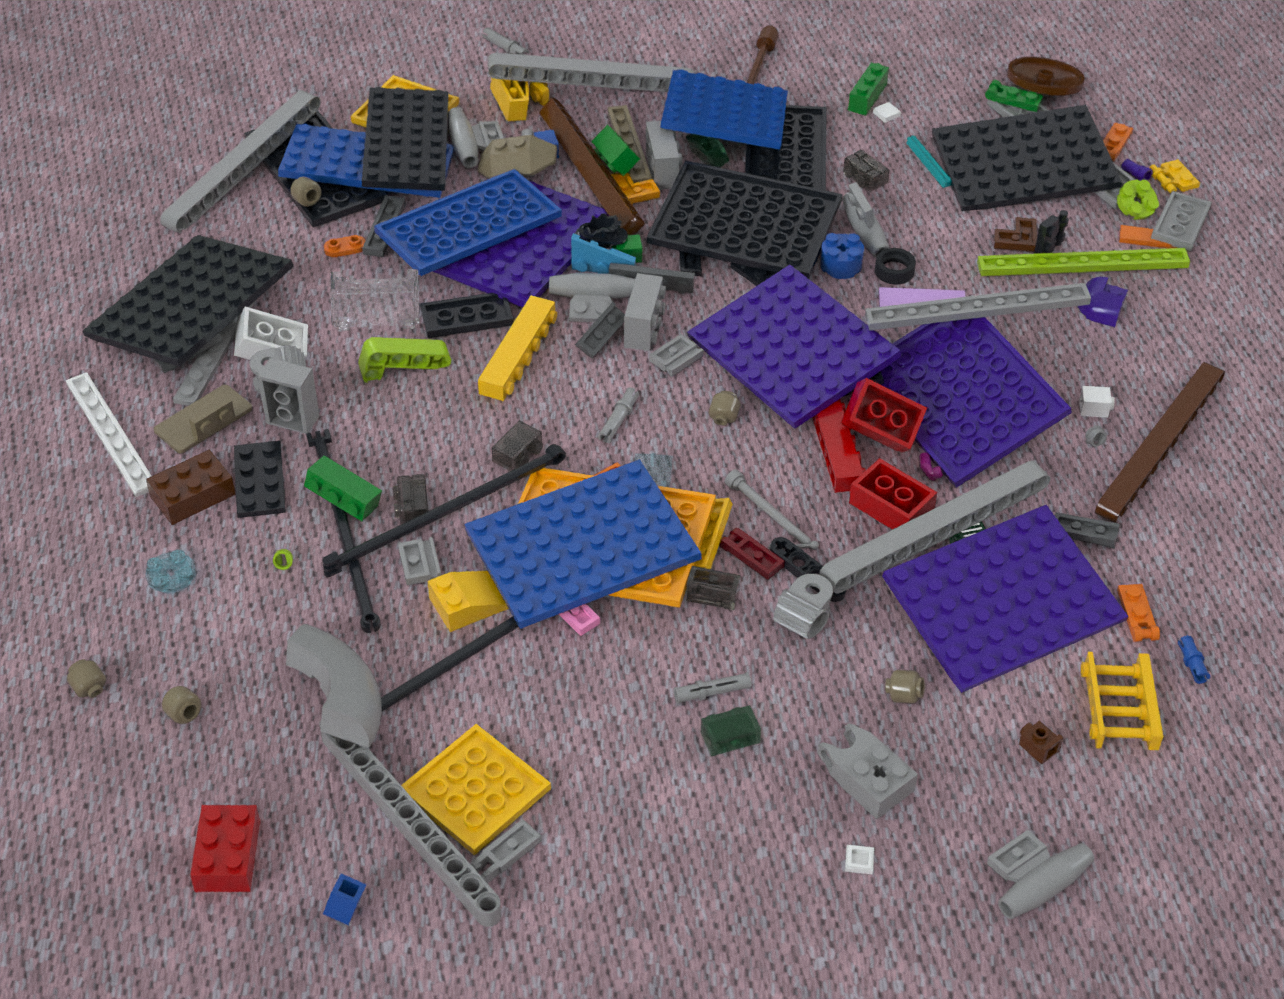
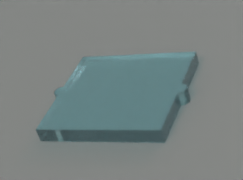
[634,453,673,487]

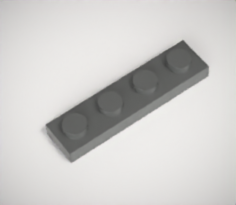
[362,195,406,257]
[609,263,695,293]

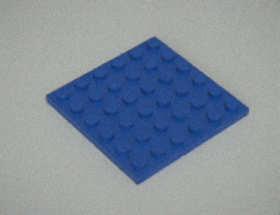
[660,69,788,150]

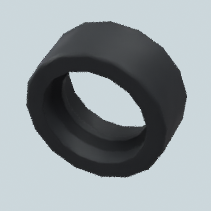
[875,248,916,285]

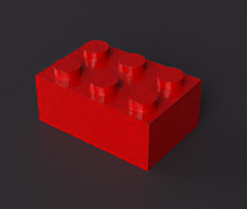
[840,378,927,452]
[849,458,938,530]
[190,805,260,892]

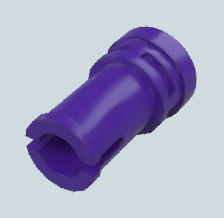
[1121,158,1153,181]

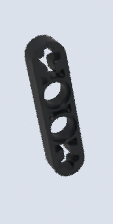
[770,537,847,602]

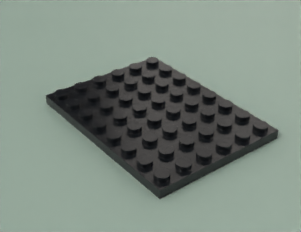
[932,105,1122,211]
[646,160,843,279]
[82,235,294,367]

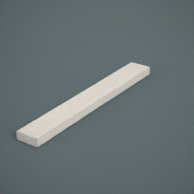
[66,372,151,497]

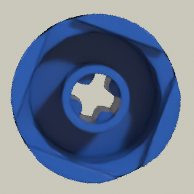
[820,233,864,279]

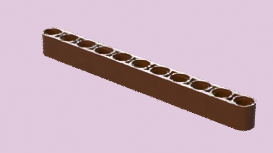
[539,97,645,235]
[1095,362,1225,523]

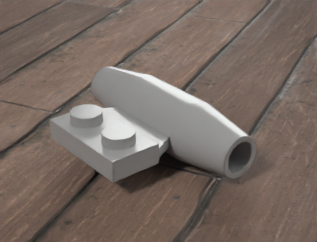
[448,107,504,168]
[842,182,889,258]
[549,273,635,322]
[987,830,1094,919]

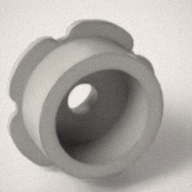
[1085,425,1107,447]

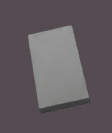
[1151,191,1212,251]

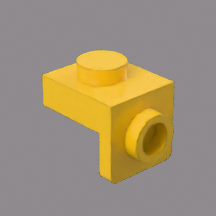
[529,81,549,106]

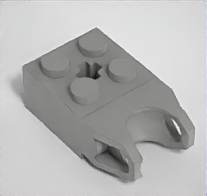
[817,723,918,819]

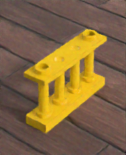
[1081,652,1163,750]

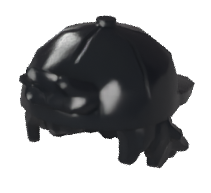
[574,213,628,249]

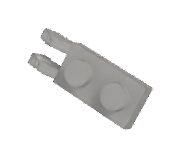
[470,819,542,884]

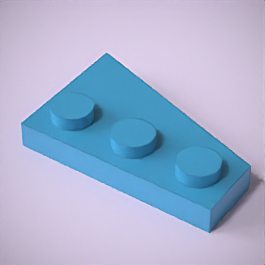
[571,233,636,274]

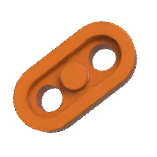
[324,235,365,257]

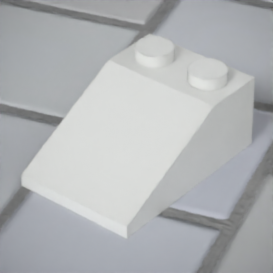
[234,307,308,360]

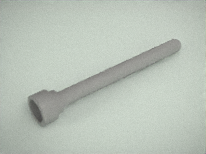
[724,469,811,544]

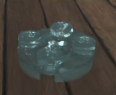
[145,550,196,594]

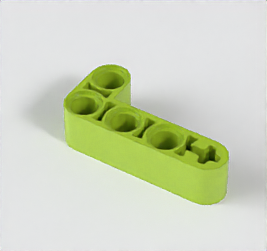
[358,337,451,383]

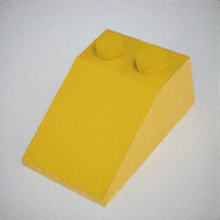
[428,571,509,632]

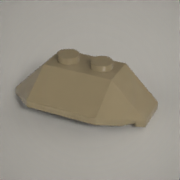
[478,135,557,179]

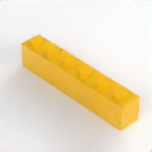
[478,295,557,401]

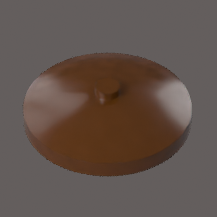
[1007,57,1085,96]

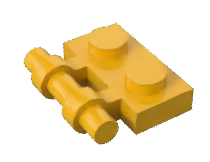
[1149,159,1200,194]

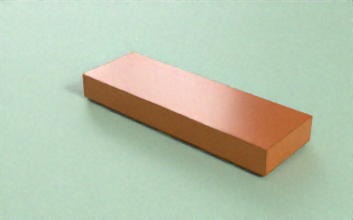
[1119,225,1177,248]

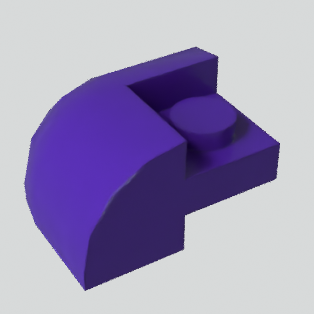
[1078,277,1128,327]

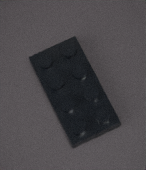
[420,293,514,338]
[234,441,286,518]

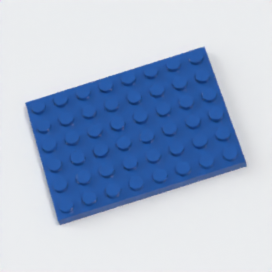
[465,459,702,629]

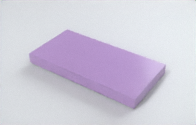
[878,287,965,307]

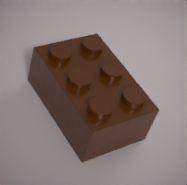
[146,449,236,525]

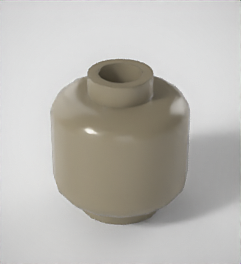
[291,177,321,207]
[708,391,741,426]
[66,659,106,698]
[885,670,925,704]
[162,686,201,724]

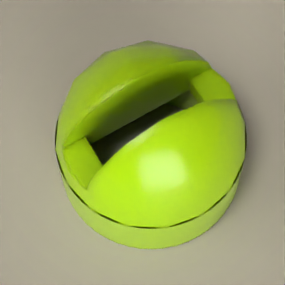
[273,549,293,570]

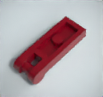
[719,527,785,580]

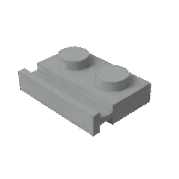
[649,334,704,377]
[398,537,441,585]

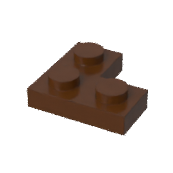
[994,217,1037,252]

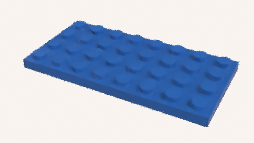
[278,124,454,198]
[374,169,562,276]

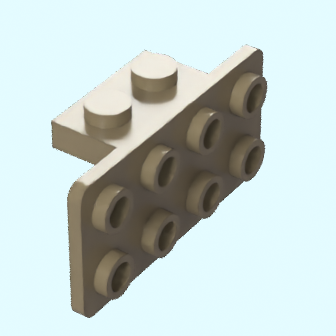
[154,384,252,454]

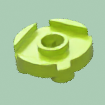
[1117,180,1159,220]

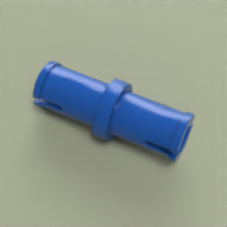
[1177,635,1210,684]

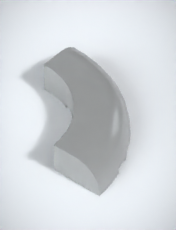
[286,624,382,748]

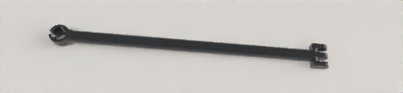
[306,429,381,633]
[322,444,566,577]
[381,616,519,712]

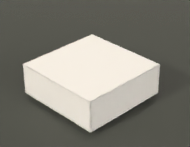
[873,102,901,123]
[845,845,874,874]

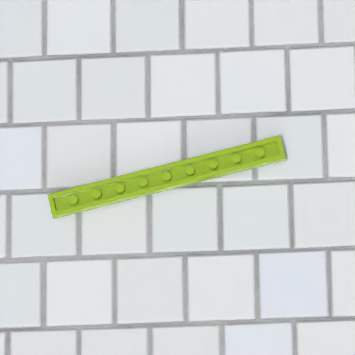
[977,248,1190,276]

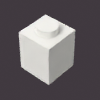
[1079,386,1115,418]

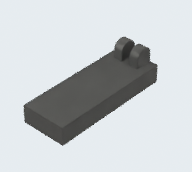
[575,302,625,358]
[1055,512,1120,549]

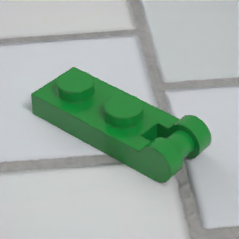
[985,80,1043,112]

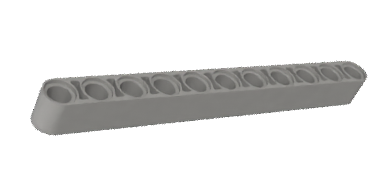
[487,53,695,92]
[160,90,321,233]
[819,460,1051,593]
[320,721,501,927]

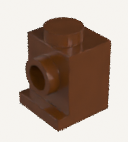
[1019,720,1063,764]

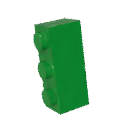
[848,62,889,116]
[591,124,640,176]
[304,456,382,521]

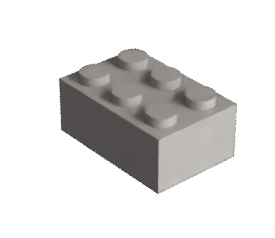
[646,121,682,190]
[624,273,666,351]
[258,358,319,434]

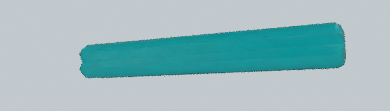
[906,135,952,188]

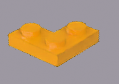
[611,172,660,204]

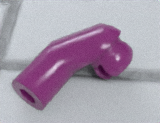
[919,452,943,481]

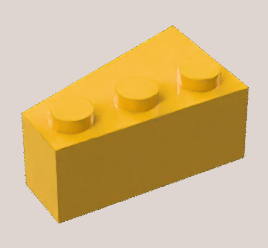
[490,77,529,121]

